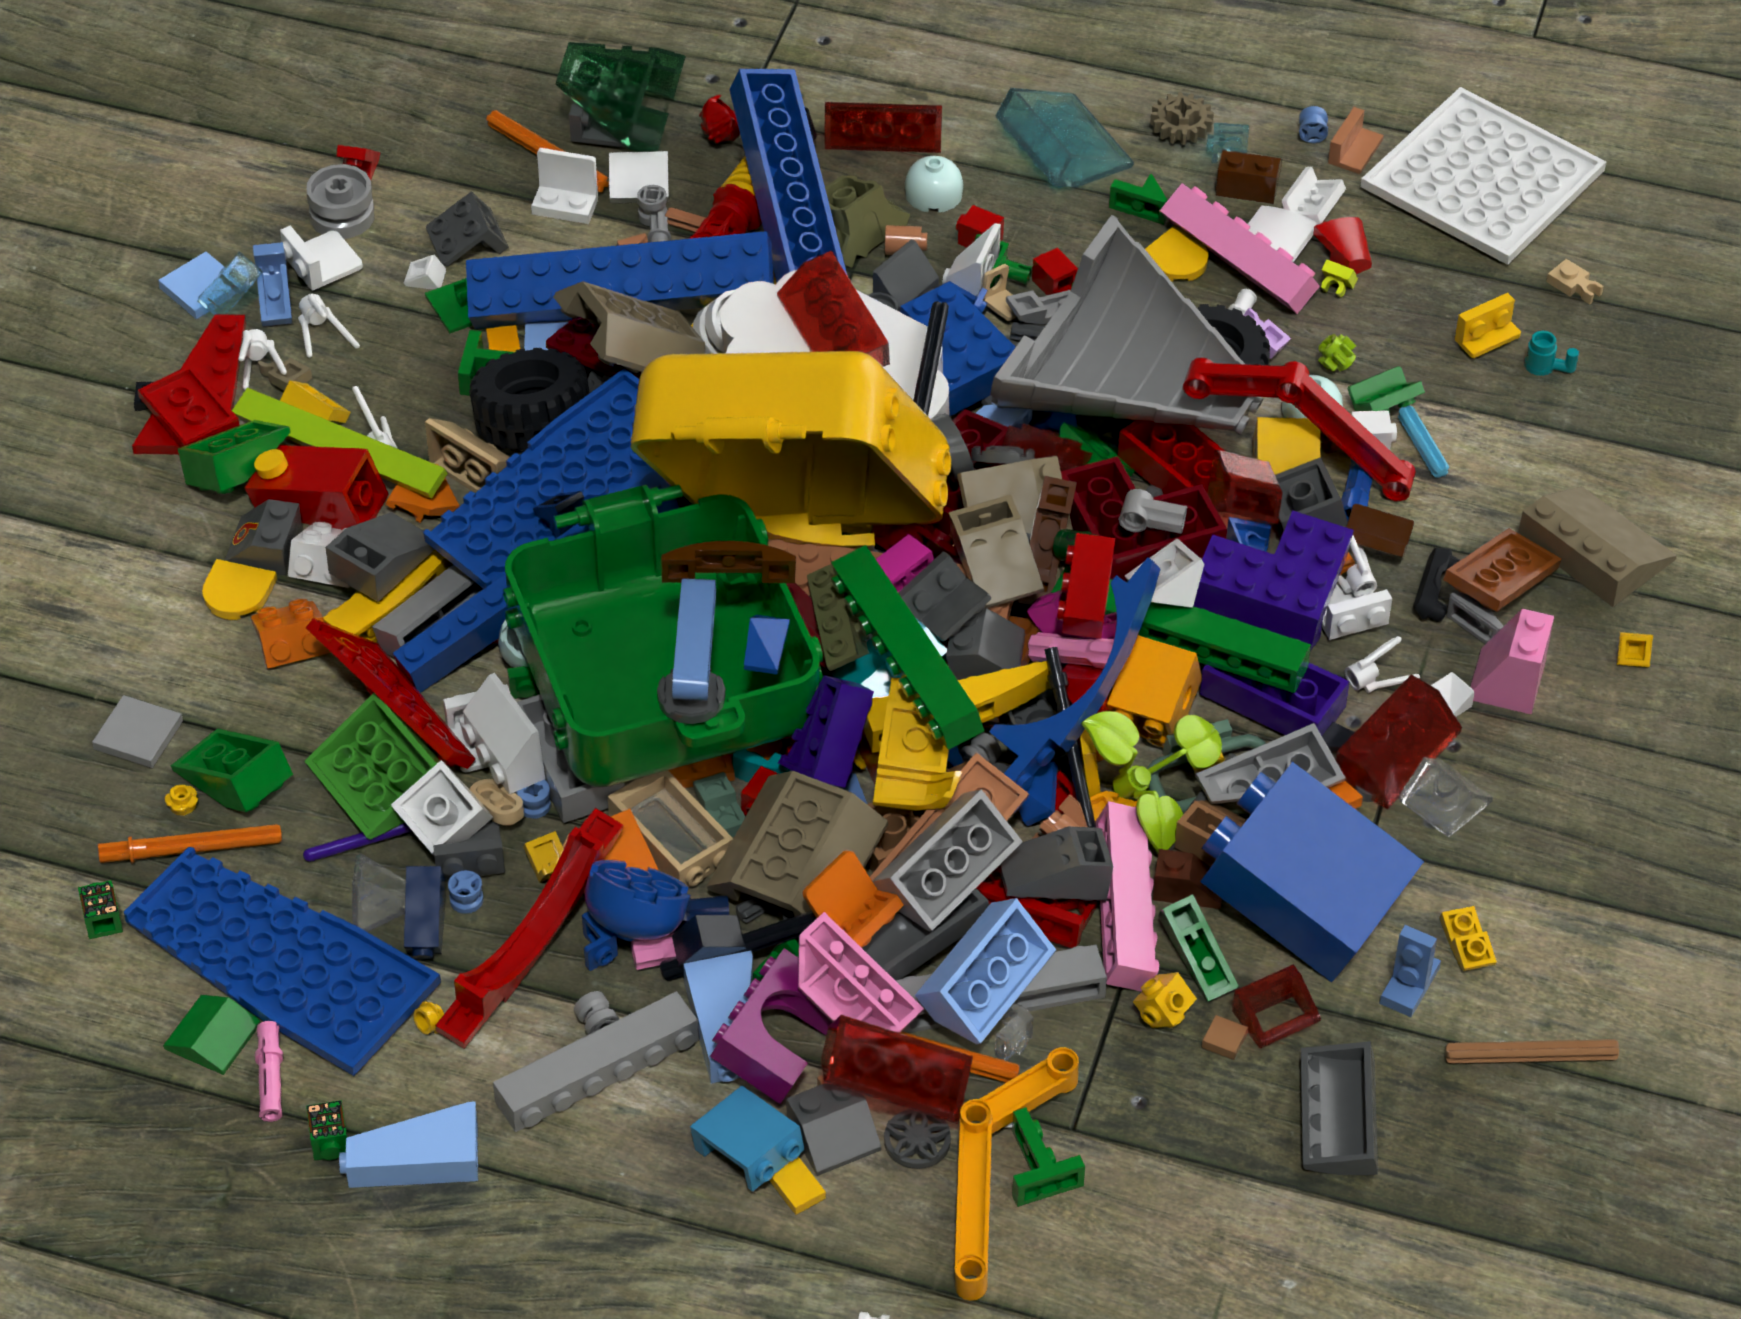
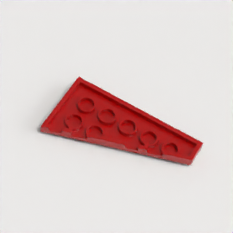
[132,314,246,455]
[306,618,475,769]

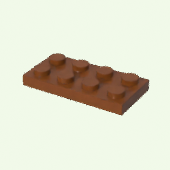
[1443,528,1562,612]

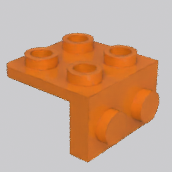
[251,599,331,669]
[803,850,904,948]

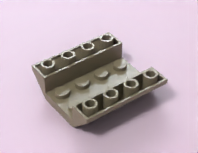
[553,281,705,373]
[706,771,888,916]

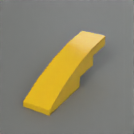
[755,513,875,551]

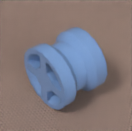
[1299,106,1328,143]
[517,780,551,819]
[448,870,484,914]

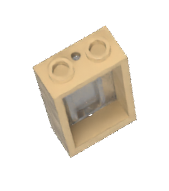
[608,770,733,887]

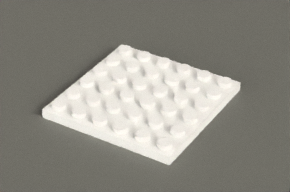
[1361,87,1606,265]

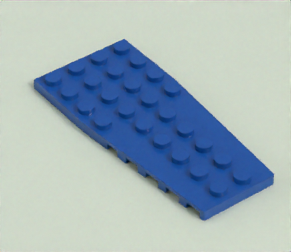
[423,368,654,589]
[124,847,441,1076]

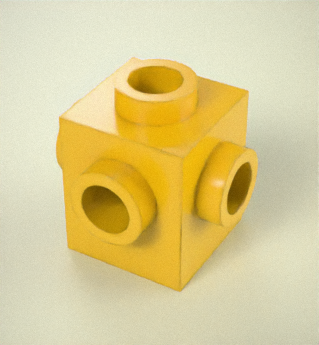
[1133,972,1197,1028]

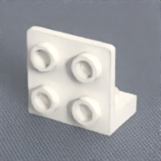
[531,148,598,224]

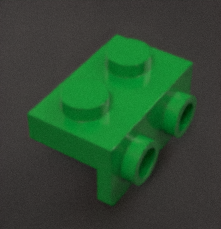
[1347,366,1425,413]

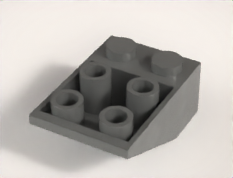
[325,512,435,602]
[998,826,1114,901]

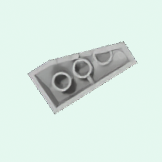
[1195,723,1346,804]

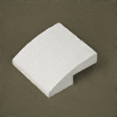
[609,151,669,203]
[1248,205,1318,262]

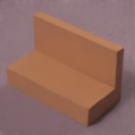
[1328,107,1384,174]

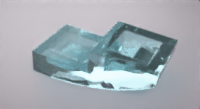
[197,252,262,315]

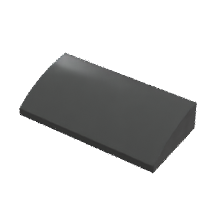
[862,888,989,980]
[1301,1041,1378,1175]

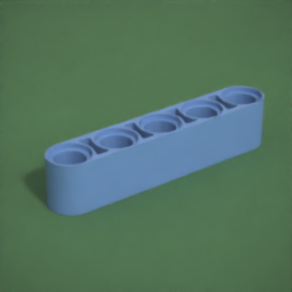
[672,578,716,700]

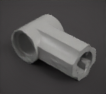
[1119,489,1187,534]

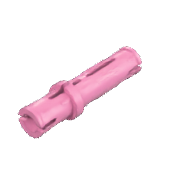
[255,1021,283,1122]

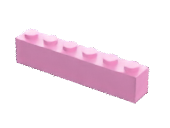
[1160,183,1320,314]
[1096,801,1159,992]

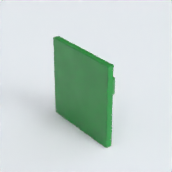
[425,278,473,334]

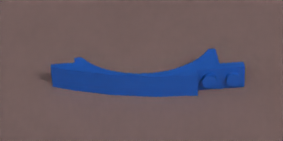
[989,557,1161,790]

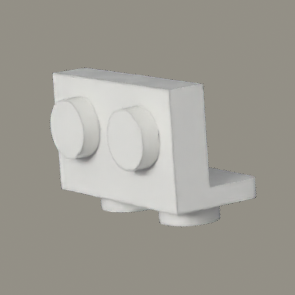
[1282,167,1346,224]

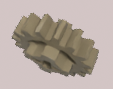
[1150,92,1214,145]

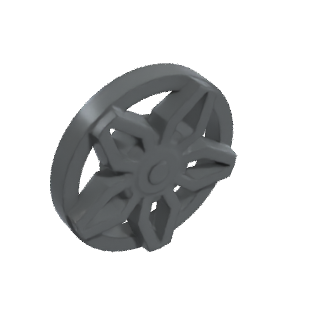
[884,1107,951,1169]

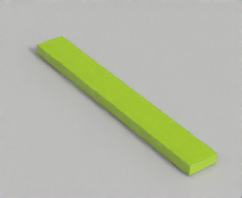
[232,387,448,499]

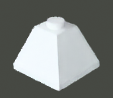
[942,223,1001,296]
[391,760,493,855]

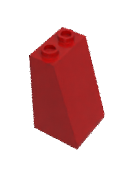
[245,445,389,530]

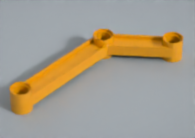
[954,1047,1079,1301]

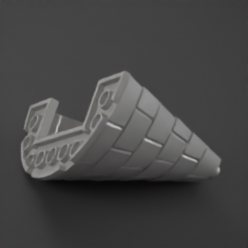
[990,215,1264,435]

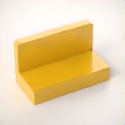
[280,380,351,423]

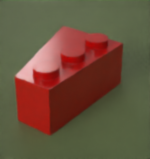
[1057,533,1116,639]

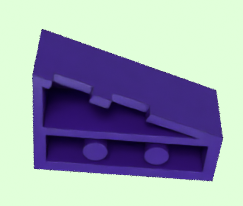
[778,675,874,787]

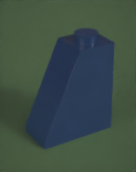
[404,866,447,960]

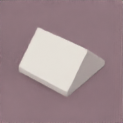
[1125,539,1204,608]

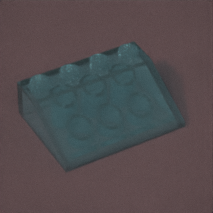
[995,88,1135,188]

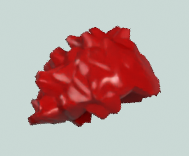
[699,95,740,144]

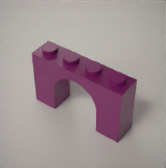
[710,948,834,1104]

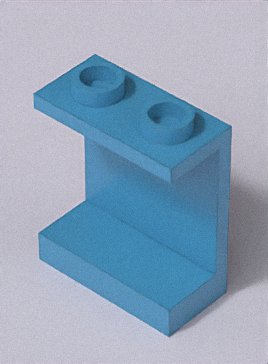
[690,1086,805,1192]

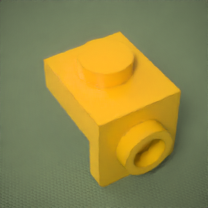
[523,831,563,883]

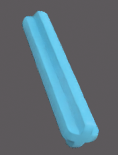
[1398,405,1449,478]

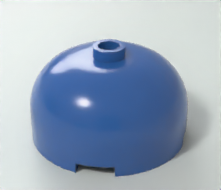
[585,860,691,941]

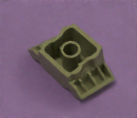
[825,175,910,268]

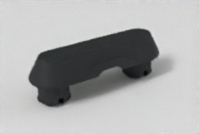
[1413,548,1460,622]

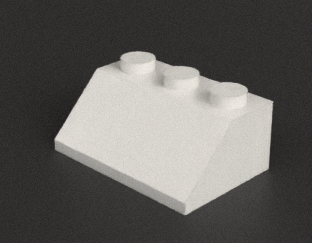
[461,673,546,794]

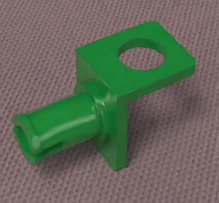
[974,234,1033,288]

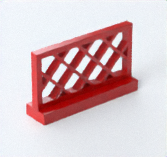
[976,867,1100,948]

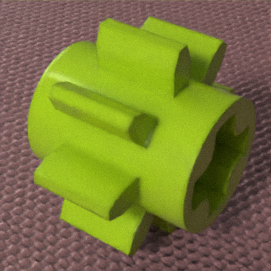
[1318,334,1356,372]

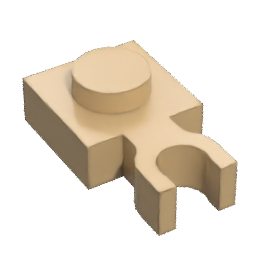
[1546,259,1603,304]

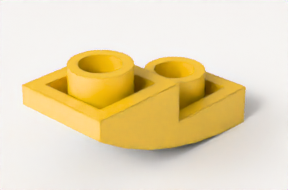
[1439,906,1497,971]

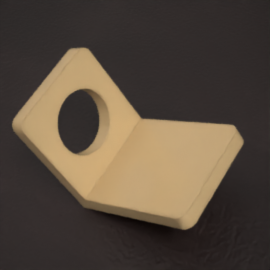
[982,264,1017,321]

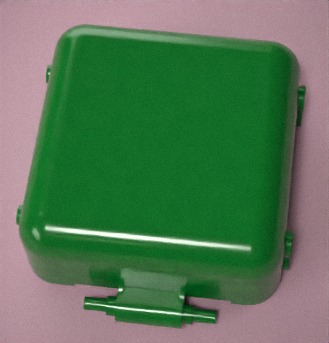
[503,484,823,787]

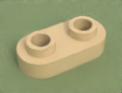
[470,779,524,826]

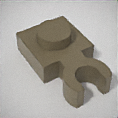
[258,354,313,391]

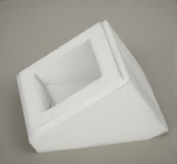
[404,255,446,290]

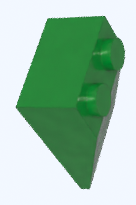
[178,420,291,494]
[170,728,293,812]

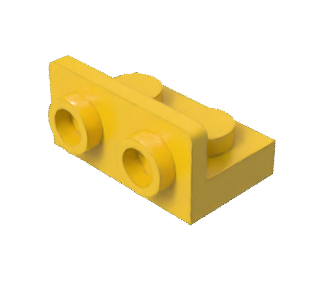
[1455,293,1521,358]

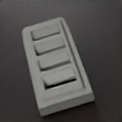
[1447,590,1504,644]

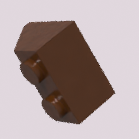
[1216,150,1283,204]

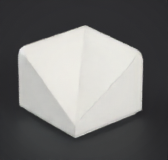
[1426,672,1474,722]

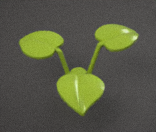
[1081,711,1222,853]

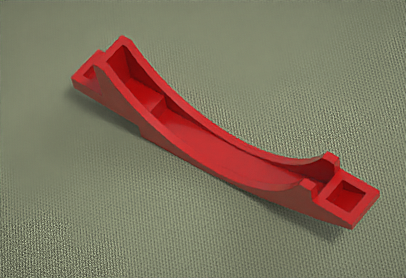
[435,808,624,1049]

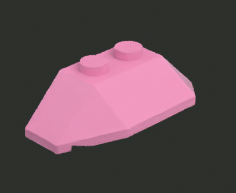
[798,912,924,1037]

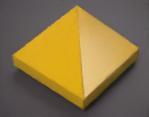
[1617,632,1653,667]

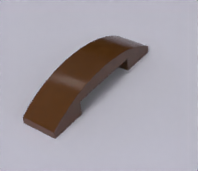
[1018,476,1077,606]
[661,541,796,583]

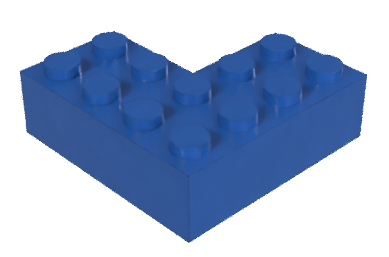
[900,281,1016,417]

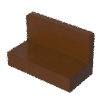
[1346,504,1414,557]

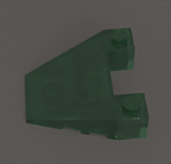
[555,42,686,152]

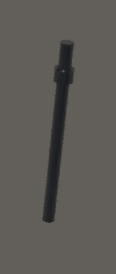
[1045,647,1096,828]

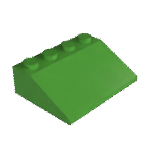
[304,693,440,840]

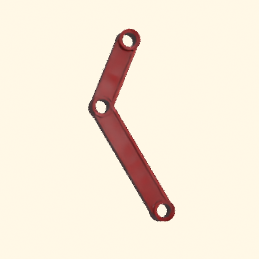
[1183,357,1416,501]

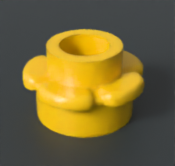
[165,785,198,816]
[413,1001,444,1034]

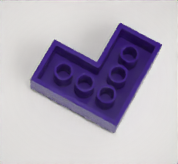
[1193,510,1354,645]
[1200,619,1350,736]

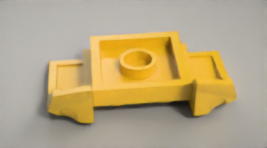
[873,677,970,810]

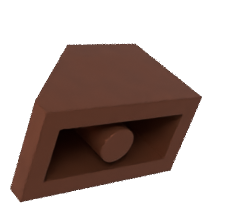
[1153,849,1222,909]

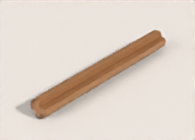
[1445,1039,1619,1064]

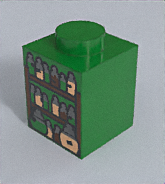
[78,880,123,940]
[306,1100,347,1161]

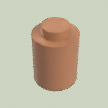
[885,225,928,255]

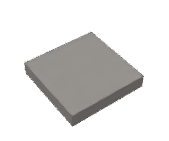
[92,695,183,768]

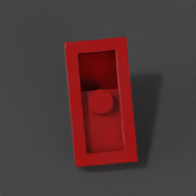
[336,145,381,180]

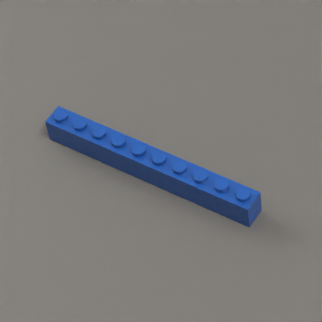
[392,470,679,693]

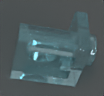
[1206,123,1249,163]

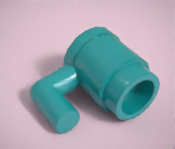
[1524,331,1579,376]

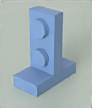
[253,242,292,326]
[1380,925,1441,1017]

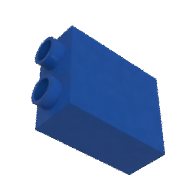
[1200,762,1424,982]

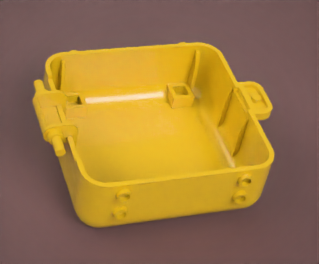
[631,351,951,534]

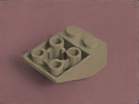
[949,494,1044,608]

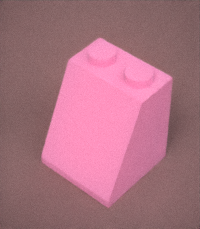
[1470,609,1554,714]

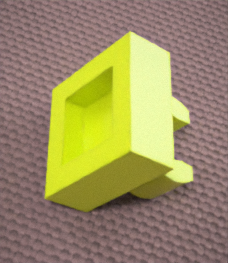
[1321,259,1358,298]

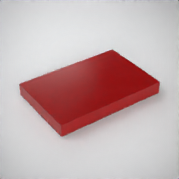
[138,364,240,447]

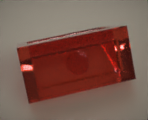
[1232,964,1321,1049]

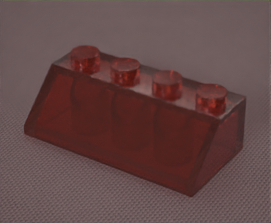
[825,102,942,153]
[777,251,890,367]
[1336,674,1462,809]
[821,1015,973,1124]

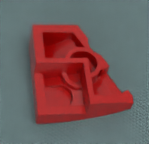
[1313,217,1372,275]

